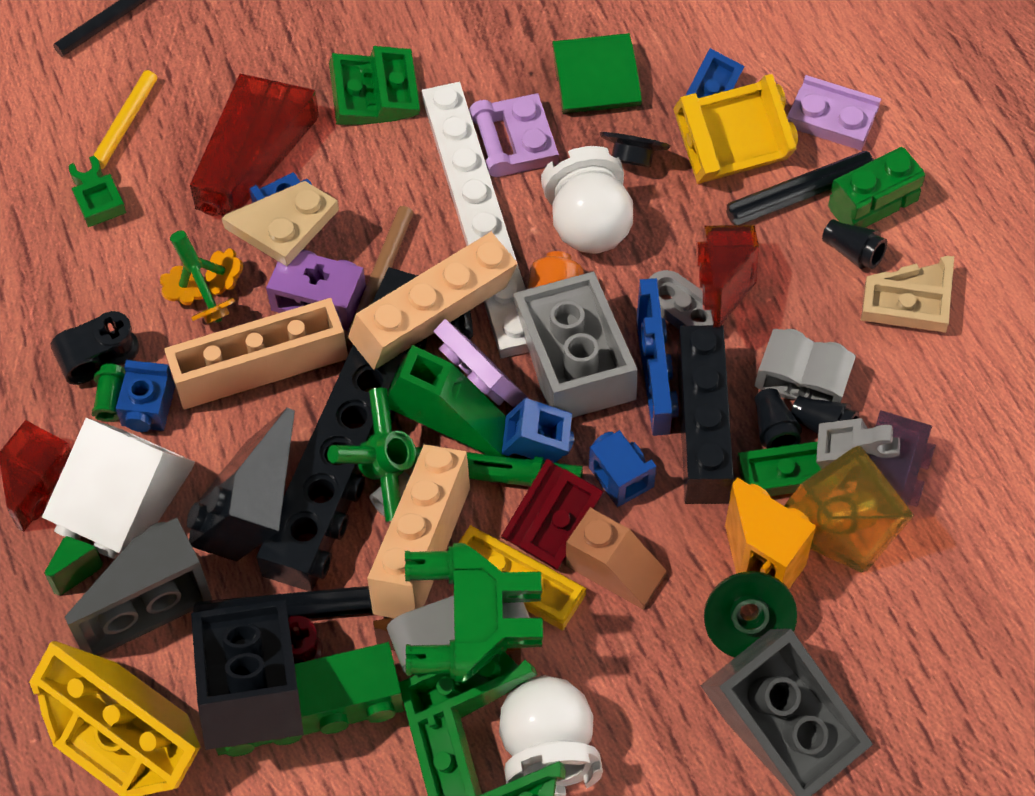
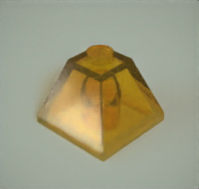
[784,446,914,573]

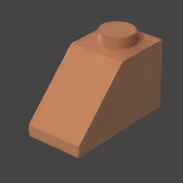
[566,507,667,610]

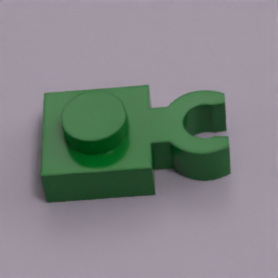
[69,156,127,227]

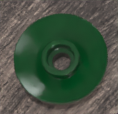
[704,571,797,658]

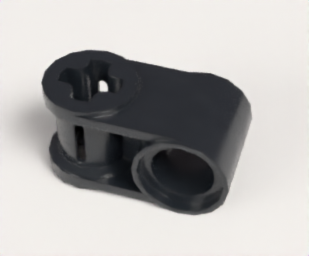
[50,311,139,385]

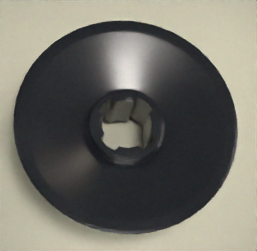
[600,132,671,167]

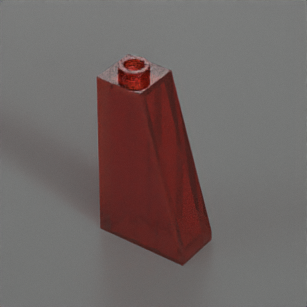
[190,73,319,216]

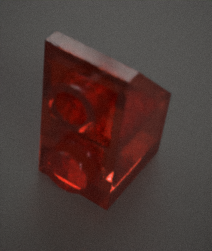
[0,420,71,532]

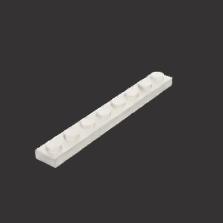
[422,82,529,358]

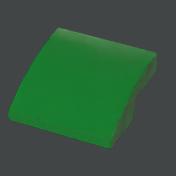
[552,33,642,114]
[329,46,420,125]

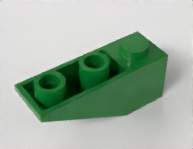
[387,345,506,457]

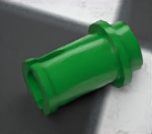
[92,364,126,422]

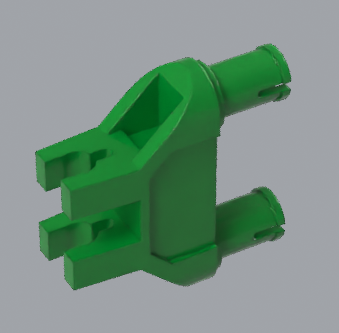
[405,543,543,682]

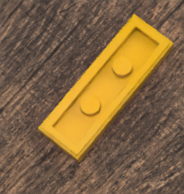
[458,525,586,631]

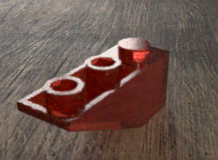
[696,225,759,327]

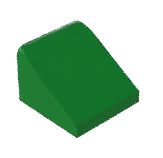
[44,536,103,596]

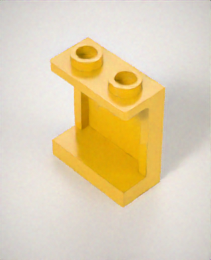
[673,74,798,184]

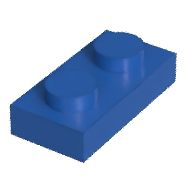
[685,48,745,98]

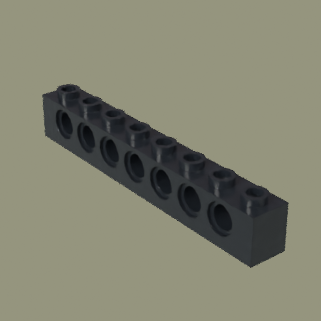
[256,267,427,591]

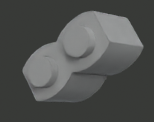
[755,329,856,402]

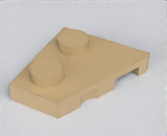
[222,181,339,266]
[861,255,954,333]

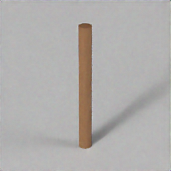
[345,206,414,348]

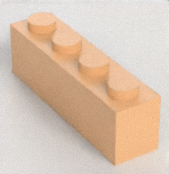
[348,231,518,370]
[164,298,348,410]
[367,444,470,618]

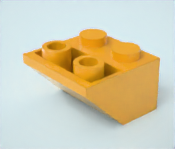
[725,477,816,589]

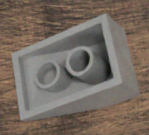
[513,271,638,418]

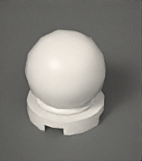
[541,146,633,254]
[499,675,603,796]

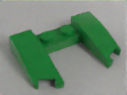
[399,649,566,796]

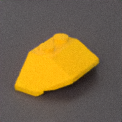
[29,641,201,796]

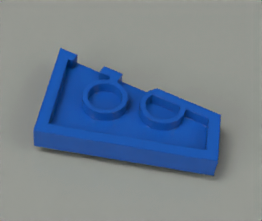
[636,278,679,436]

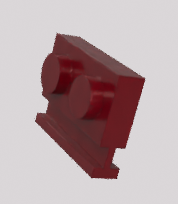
[501,459,604,571]

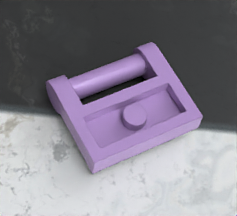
[469,93,559,177]

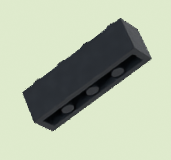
[677,325,733,504]

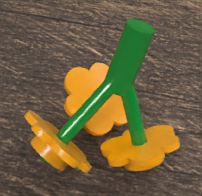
[160,230,243,324]

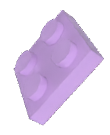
[433,319,528,408]

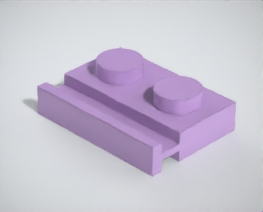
[787,75,881,151]

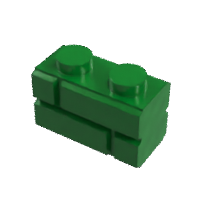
[828,147,925,228]

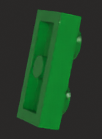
[737,441,835,496]

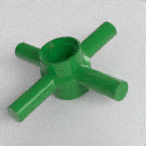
[327,388,423,523]

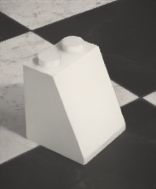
[42,418,195,559]

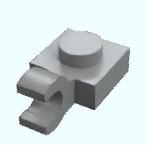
[816,418,900,471]

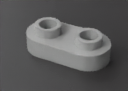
[649,270,721,330]

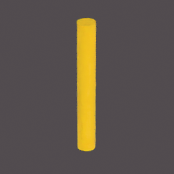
[93,70,158,169]

